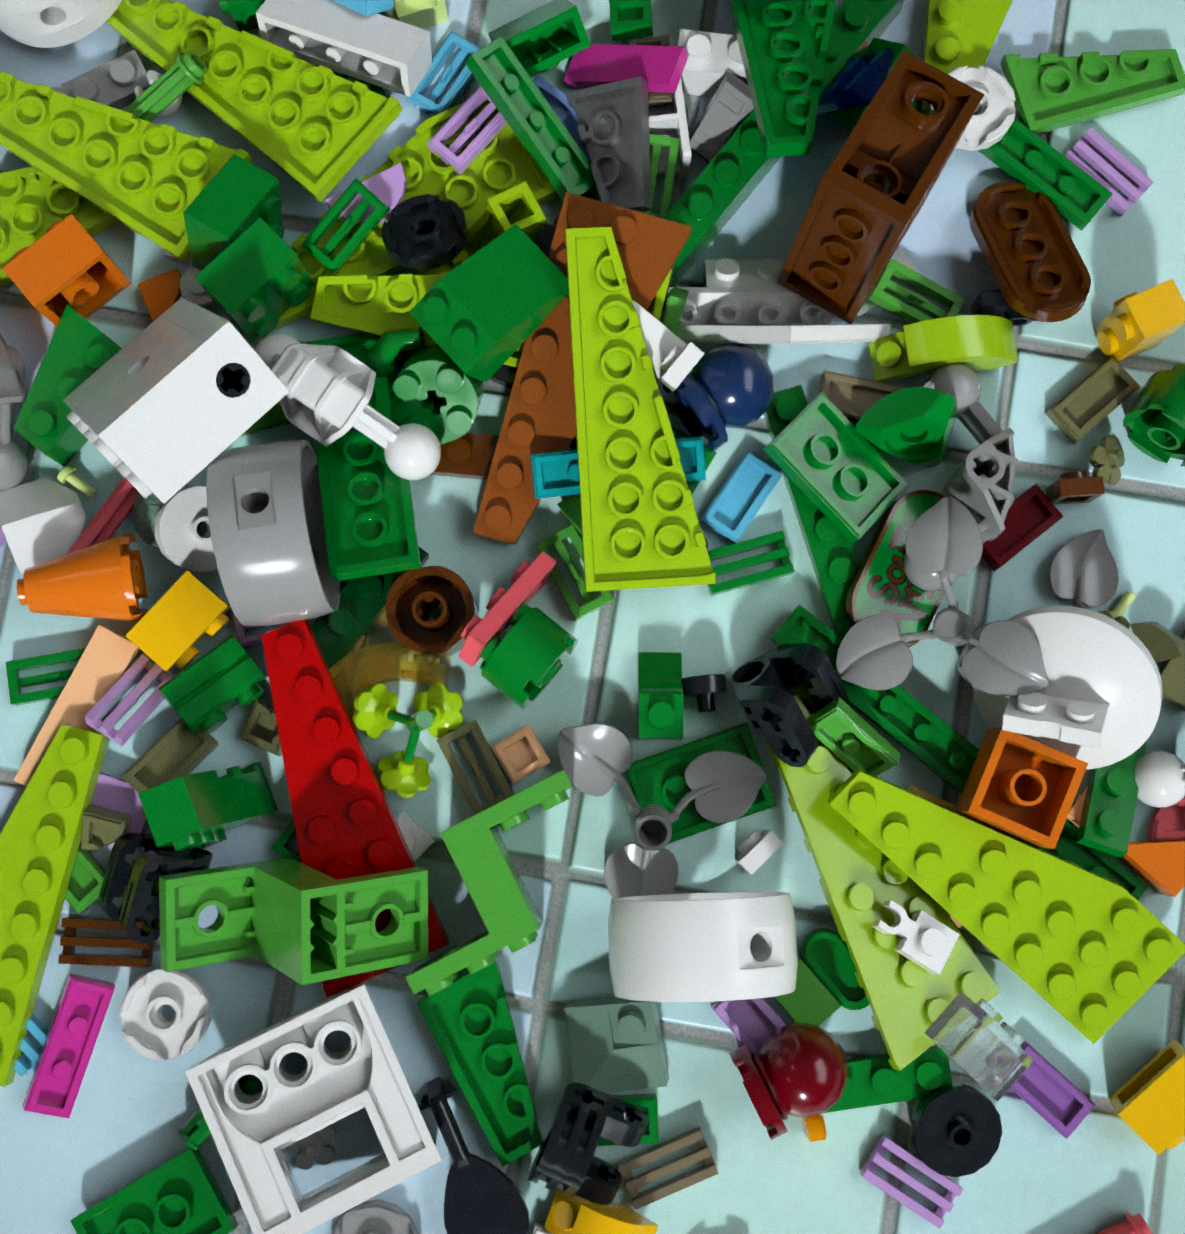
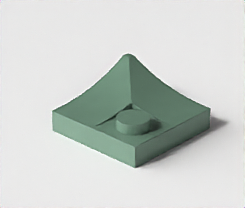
[564,997,669,1095]

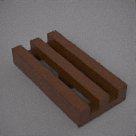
[58,917,154,967]

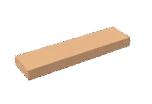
[14,625,139,787]

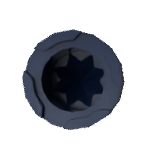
[663,343,774,452]

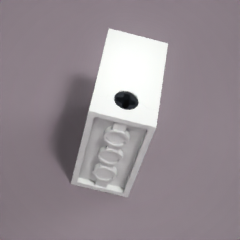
[62,297,289,504]

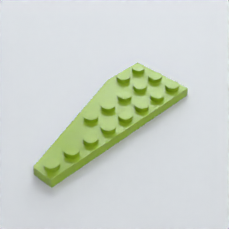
[827,768,1185,1044]

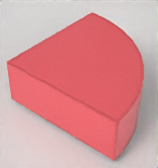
[1147,796,1185,841]

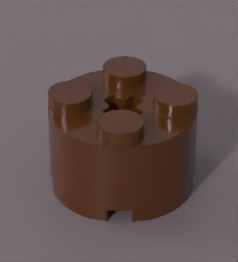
[386,566,479,659]

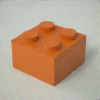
[2,214,131,327]
[955,727,1088,849]

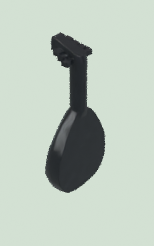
[418,1077,529,1234]

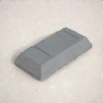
[689,72,754,163]

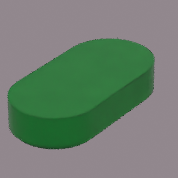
[800,928,869,1010]

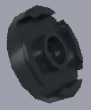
[382,194,468,270]
[911,1084,1002,1177]

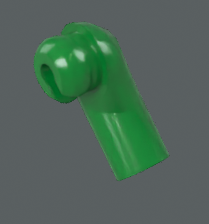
[367,327,425,378]

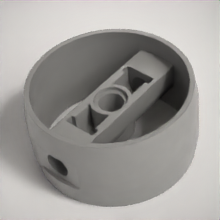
[206,440,341,626]

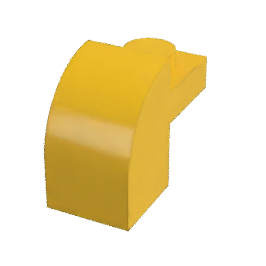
[544,1188,658,1234]

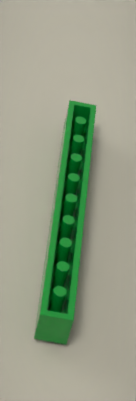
[663,0,905,287]

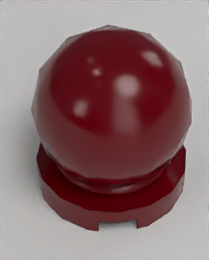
[729,1022,848,1140]

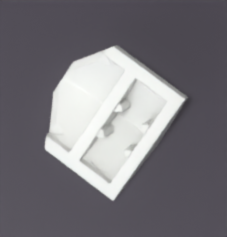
[0,477,86,575]

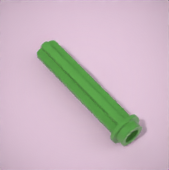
[124,51,207,122]

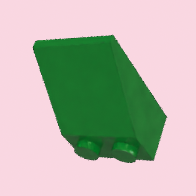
[409,224,568,382]

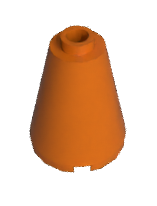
[17,533,148,621]

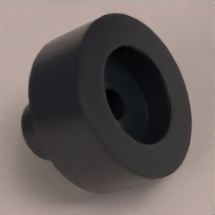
[682,674,727,713]

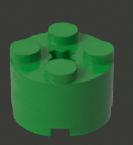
[390,344,484,444]
[1123,364,1185,466]
[479,603,578,709]

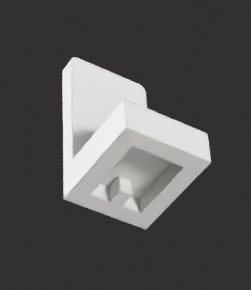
[632,301,705,391]

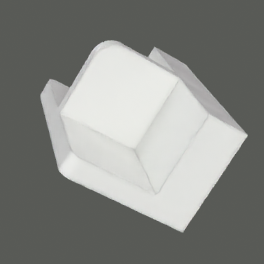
[649,78,691,181]

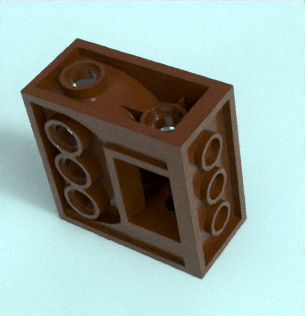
[777,50,985,324]

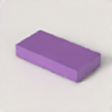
[994,1039,1096,1139]

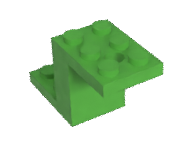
[405,770,574,996]
[159,857,428,985]

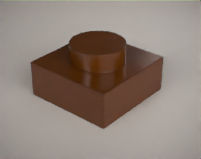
[1046,471,1105,504]

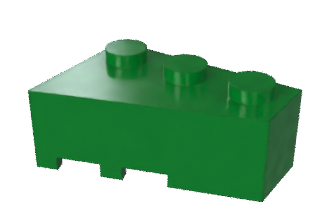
[13,304,122,467]
[138,762,278,852]

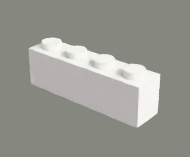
[256,0,433,97]

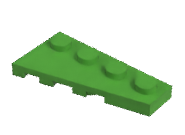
[1000,49,1185,135]

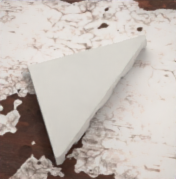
[678,324,890,344]

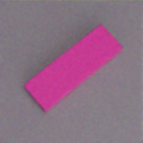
[564,44,689,93]
[22,973,115,1119]

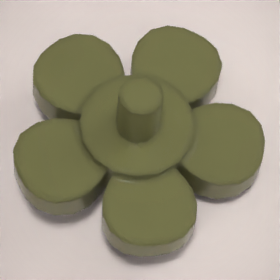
[1090,436,1125,485]

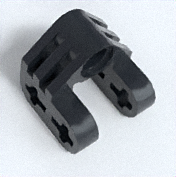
[731,643,849,767]
[99,833,213,943]
[528,1082,649,1205]

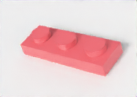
[458,551,557,667]

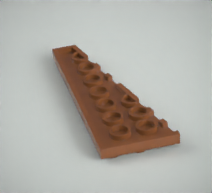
[473,192,692,545]

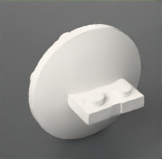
[973,606,1163,770]

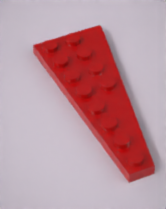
[261,620,450,997]

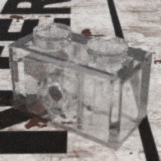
[924,992,1033,1102]

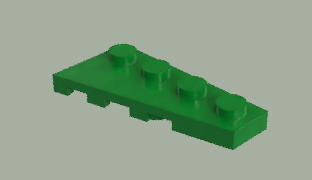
[416,958,543,1167]

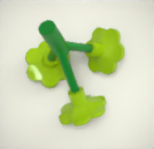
[352,682,464,798]

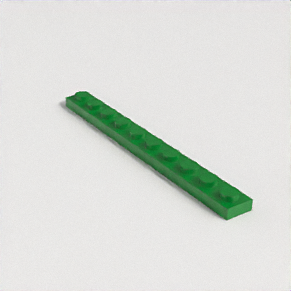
[770,604,1148,900]

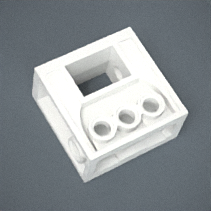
[185,982,442,1234]

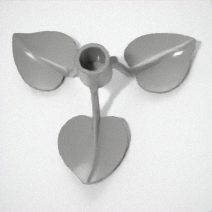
[836,497,1049,696]
[957,529,1119,686]
[558,723,767,898]

